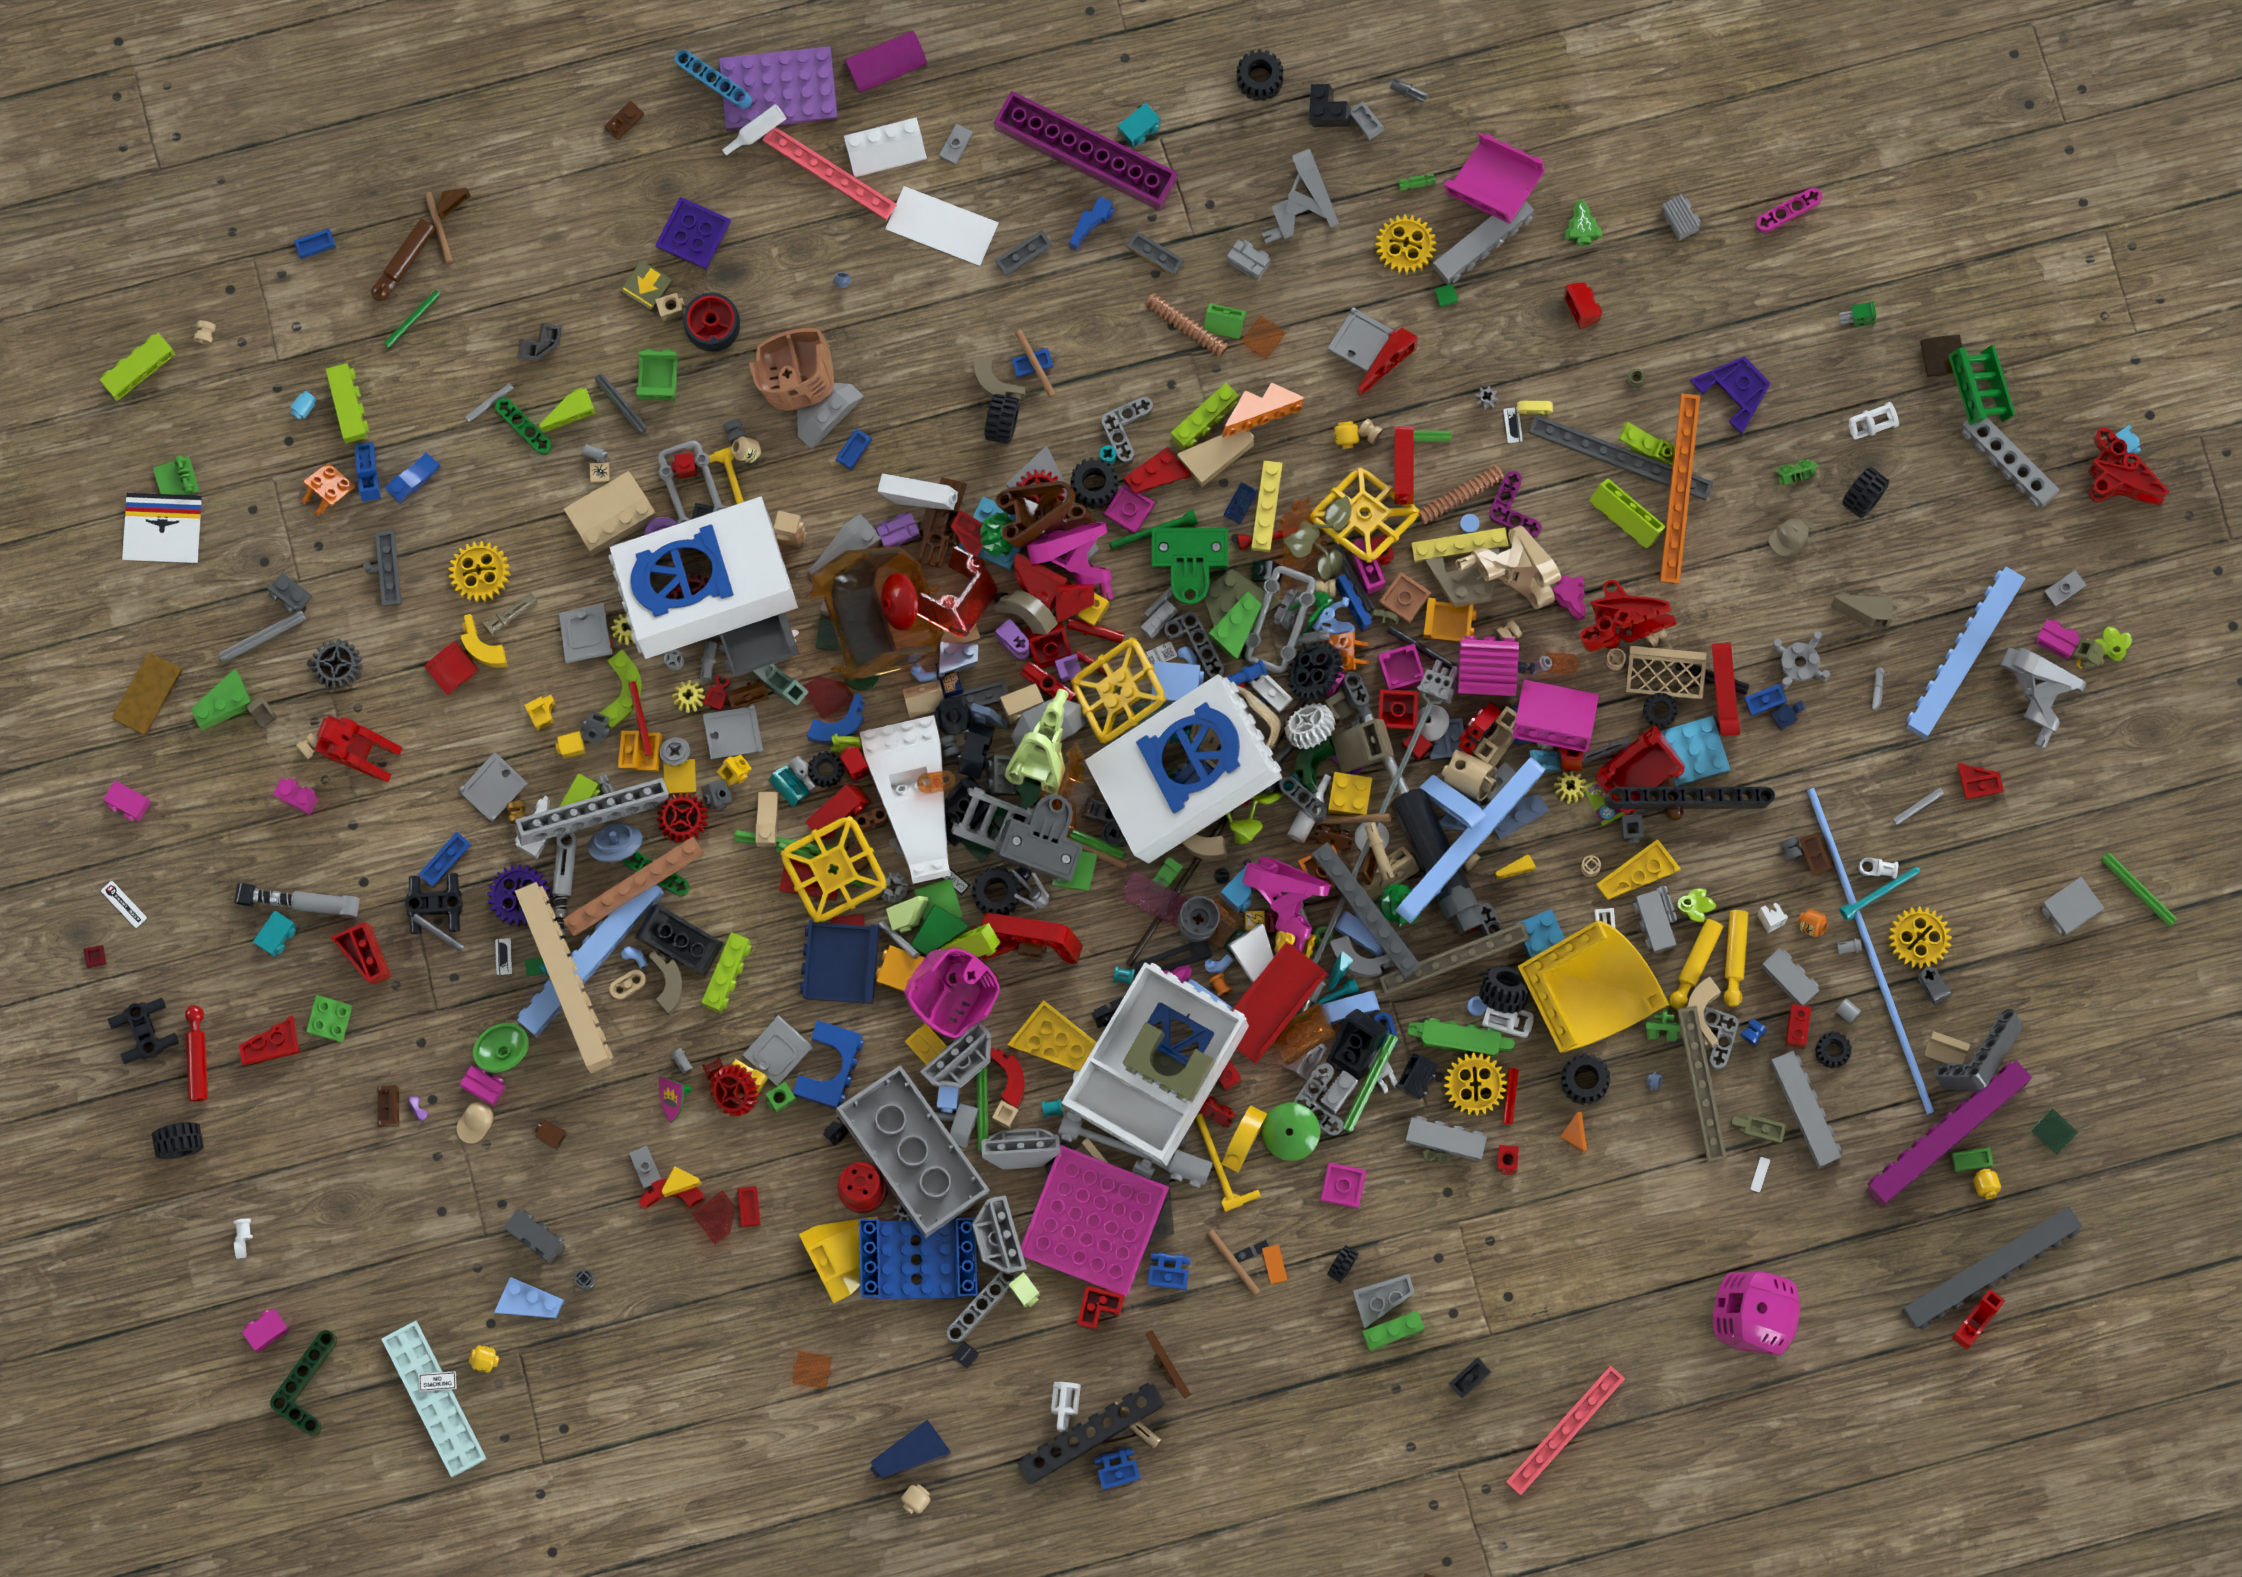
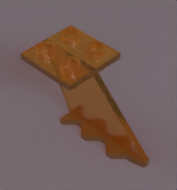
[1277,496,1327,585]
[1039,742,1085,829]

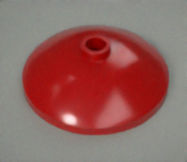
[880,573,918,631]

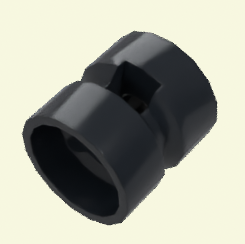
[1102,821,1128,847]

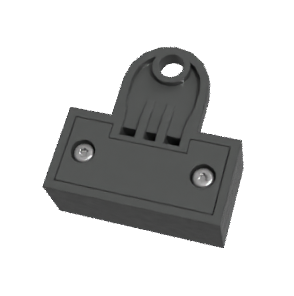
[994,794,1083,883]

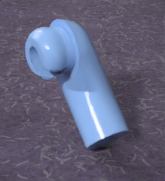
[1178,646,1197,665]
[911,663,937,682]
[621,946,649,969]
[1205,954,1234,973]

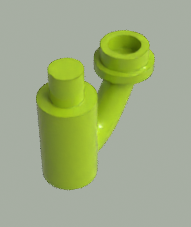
[830,733,862,755]

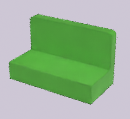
[1204,303,1246,339]

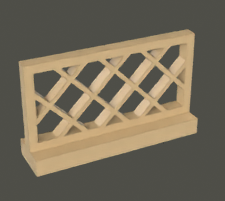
[1626,646,1707,699]

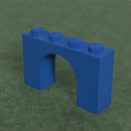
[793,1020,864,1109]

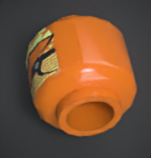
[1798,909,1828,937]

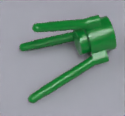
[1288,591,1333,634]

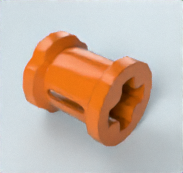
[1209,973,1233,998]

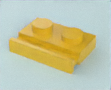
[905,1023,948,1066]

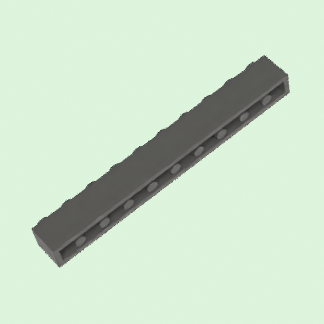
[1902,1207,2082,1330]

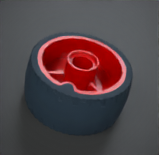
[683,292,740,352]

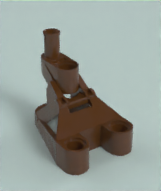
[995,481,1097,548]

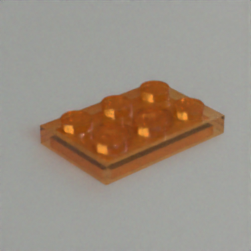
[1274,1002,1336,1065]

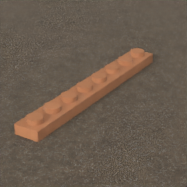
[563,837,704,936]

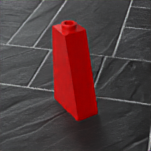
[1394,426,1414,505]

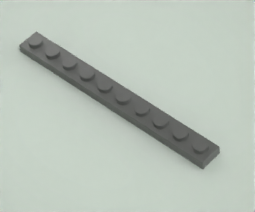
[1529,415,1713,501]

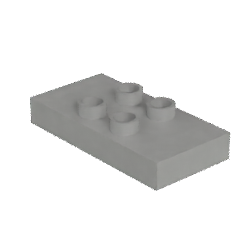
[836,1065,990,1239]

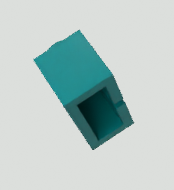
[1118,103,1161,148]
[253,911,297,958]

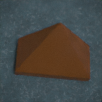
[437,188,471,219]
[1357,847,1378,885]

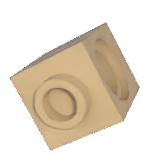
[655,293,685,322]

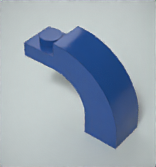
[807,693,865,745]

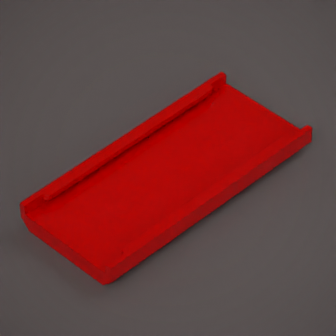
[1231,941,1328,1065]

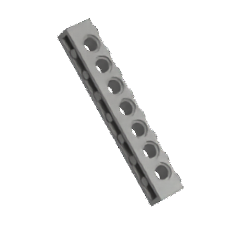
[515,778,669,846]

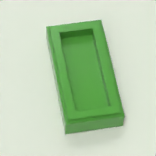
[1951,1147,1993,1173]

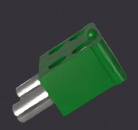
[1839,301,1876,328]

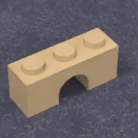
[773,510,807,548]
[1473,706,1517,766]

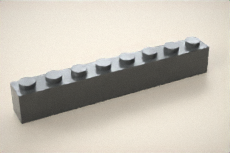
[1311,842,1421,980]

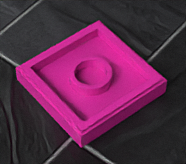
[1103,483,1156,534]
[1320,1162,1366,1209]

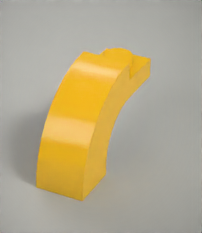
[460,614,508,668]
[1221,1105,1268,1173]

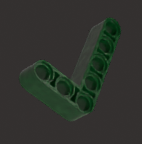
[270,1330,337,1436]

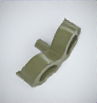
[1370,609,1400,625]
[1422,1149,1452,1164]

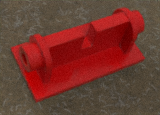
[1199,1095,1237,1127]

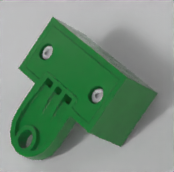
[1152,528,1228,605]

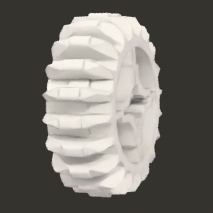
[1284,703,1336,749]

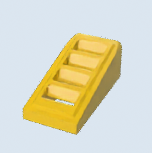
[1495,854,1536,880]

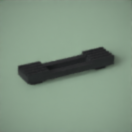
[1133,940,1212,975]

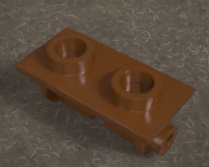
[1313,824,1355,851]

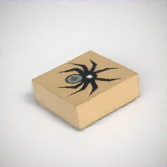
[590,462,610,483]

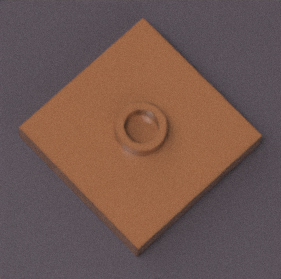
[1379,572,1432,624]

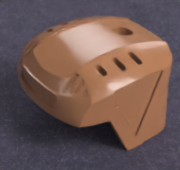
[749,328,834,411]

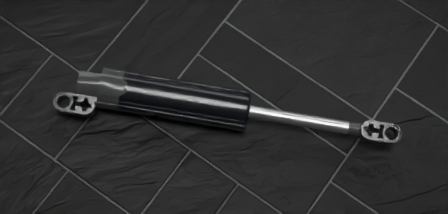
[1341,672,1503,937]

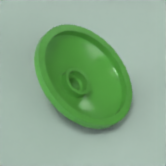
[473,1023,529,1073]
[1262,1102,1321,1161]

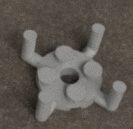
[1772,631,1830,689]

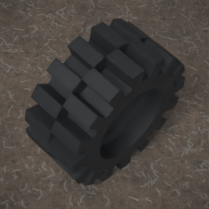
[1643,693,1678,727]
[808,751,844,788]
[1815,1031,1852,1069]
[1327,1245,1359,1283]

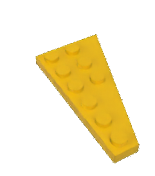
[1007,1000,1097,1072]

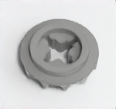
[660,737,690,767]
[879,872,908,903]

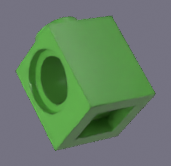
[765,1082,797,1113]

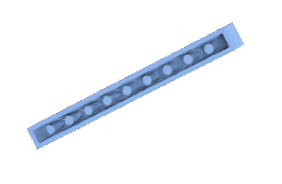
[1906,567,2025,740]
[517,885,664,1038]

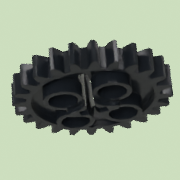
[1287,641,1344,701]

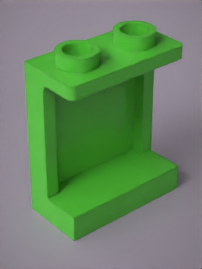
[636,349,678,401]

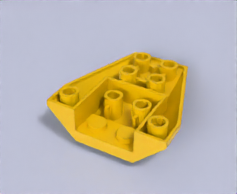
[799,1216,878,1304]

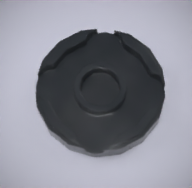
[935,697,971,735]

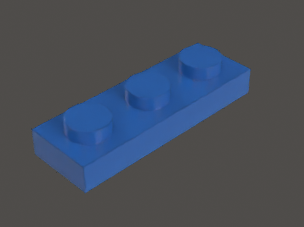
[1335,574,1372,632]
[418,832,472,888]

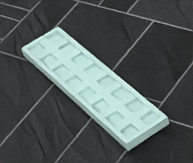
[382,1321,487,1478]

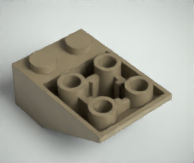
[1831,592,1893,629]
[1331,719,1394,773]

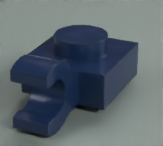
[1771,700,1806,731]

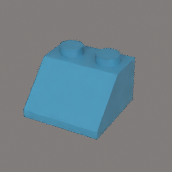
[1221,865,1251,915]

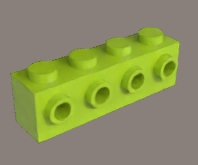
[99,333,176,401]
[326,363,370,444]
[1171,383,1239,451]
[1589,479,1666,549]
[701,932,752,1014]

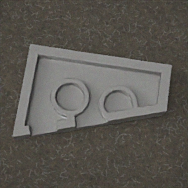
[1353,1274,1415,1329]

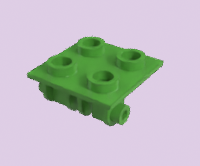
[153,455,200,495]
[1775,459,1820,485]
[306,995,353,1043]

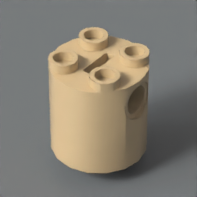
[1442,750,1498,801]

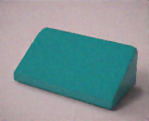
[769,765,811,807]
[1328,951,1353,990]

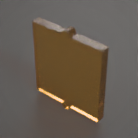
[1241,315,1286,359]
[792,1351,832,1389]

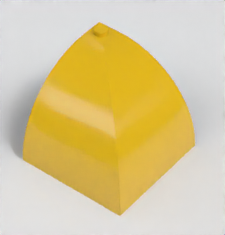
[1518,921,1669,1053]

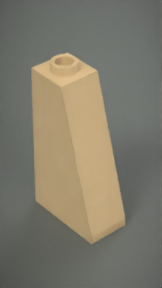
[1177,430,1254,488]

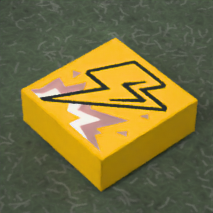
[1245,911,1265,932]

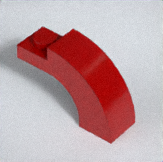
[990,1048,1025,1109]
[638,1178,706,1210]
[1951,1289,2005,1350]

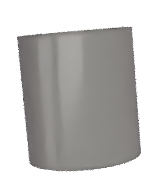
[1835,998,1861,1024]

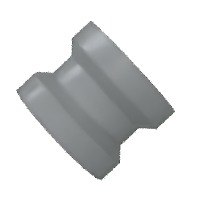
[664,649,684,671]

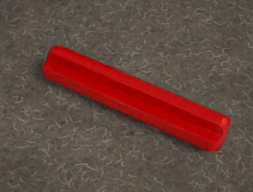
[1502,1068,1519,1125]

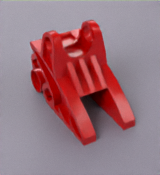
[2088,427,2170,505]
[1580,580,1677,652]
[314,715,403,782]

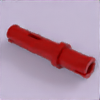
[1067,617,1125,644]

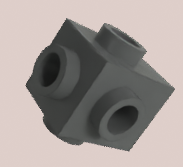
[581,711,610,745]
[701,780,732,811]

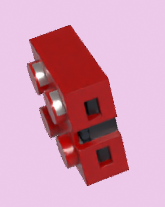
[1458,703,1502,755]

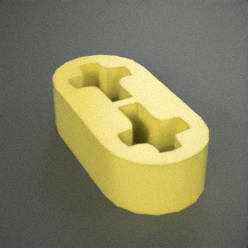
[1517,401,1553,415]

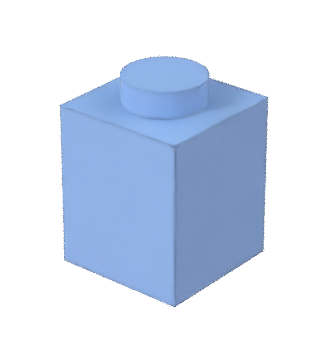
[937,1086,960,1113]

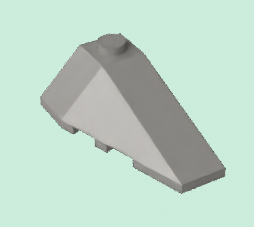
[809,514,882,587]

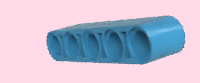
[675,50,752,109]

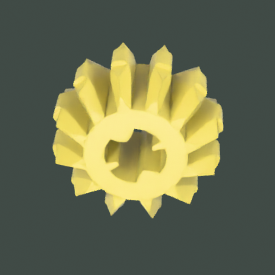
[611,614,635,645]
[672,680,705,713]
[1554,771,1587,804]

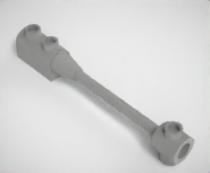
[1058,1112,1213,1188]

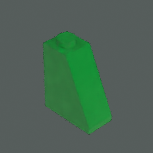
[911,904,968,955]

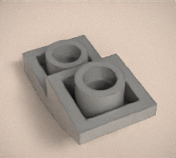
[950,1103,979,1148]

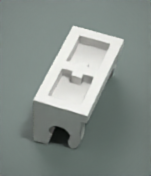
[1757,903,1788,934]

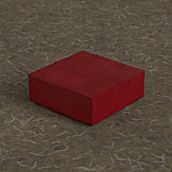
[84,945,107,968]

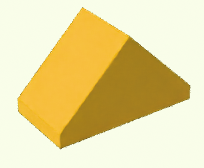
[662,1166,702,1197]

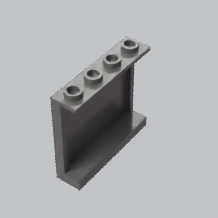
[716,612,800,677]

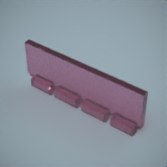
[1122,870,1188,928]

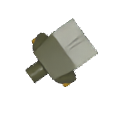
[2073,639,2105,668]

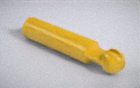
[1723,910,1749,1007]
[1669,919,1723,1010]

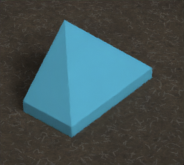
[1529,750,1561,773]

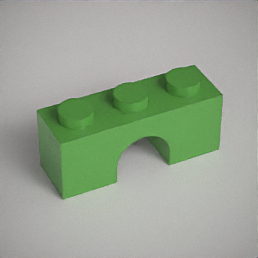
[1362,1310,1425,1352]

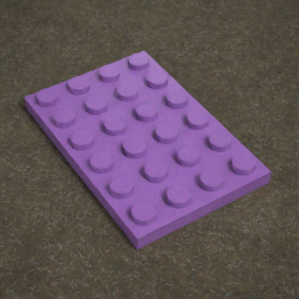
[719,46,838,131]

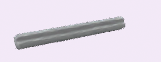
[218,611,306,663]

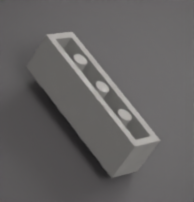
[1405,1116,1487,1162]

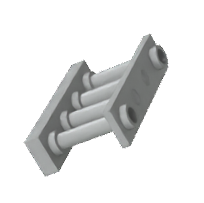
[951,787,1034,850]

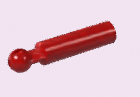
[185,1005,208,1102]

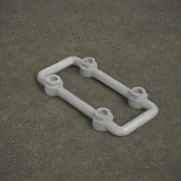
[658,440,726,524]
[1245,566,1316,674]

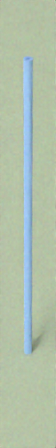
[1807,788,1934,1115]

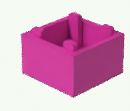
[1377,644,1425,691]

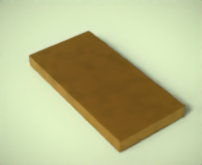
[112,652,183,736]

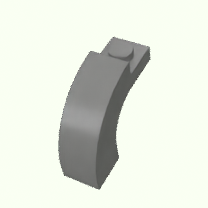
[1330,935,1394,978]

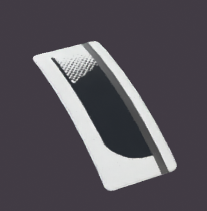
[1504,407,1523,443]
[495,938,512,975]

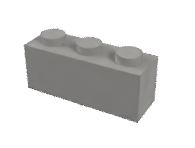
[1633,890,1676,954]
[1761,948,1820,1006]

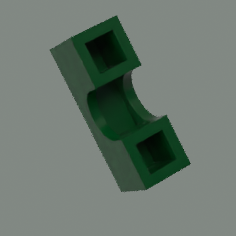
[991,777,1046,831]

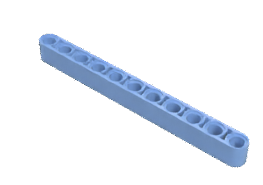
[1396,757,1546,923]

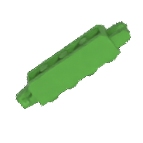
[1408,1018,1515,1058]

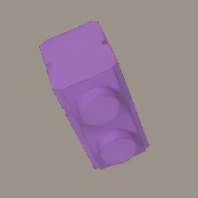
[876,512,921,551]

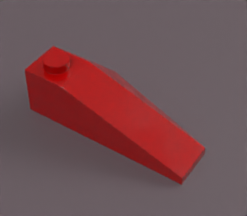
[1358,327,1418,396]

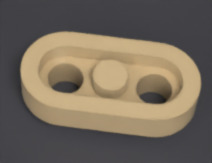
[609,970,646,1000]

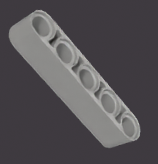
[947,1271,1018,1344]

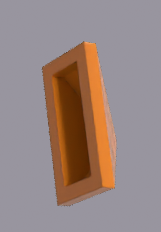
[1560,1112,1587,1153]

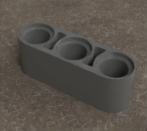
[1280,777,1327,822]

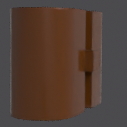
[855,808,888,833]

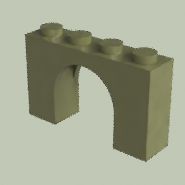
[1122,1022,1215,1103]

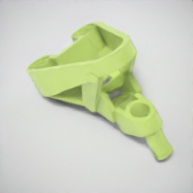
[1005,689,1069,795]

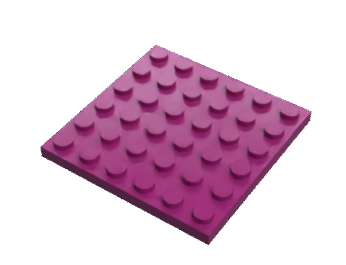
[1021,1145,1170,1297]

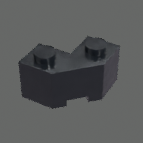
[517,323,562,361]
[956,722,995,779]

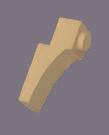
[756,792,778,847]

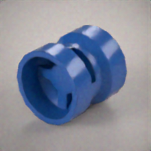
[1740,1019,1767,1046]

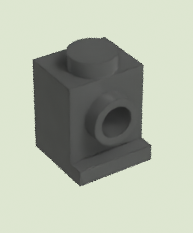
[1621,814,1644,844]

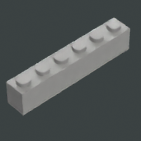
[1433,201,1534,285]
[1770,1051,1843,1169]

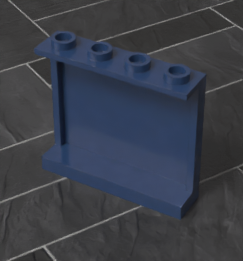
[800,920,880,1004]

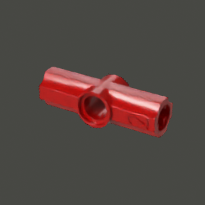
[1020,661,1076,701]

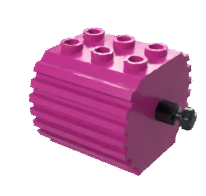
[1457,636,1535,696]

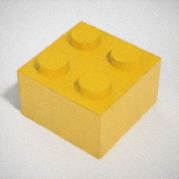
[1328,772,1372,816]

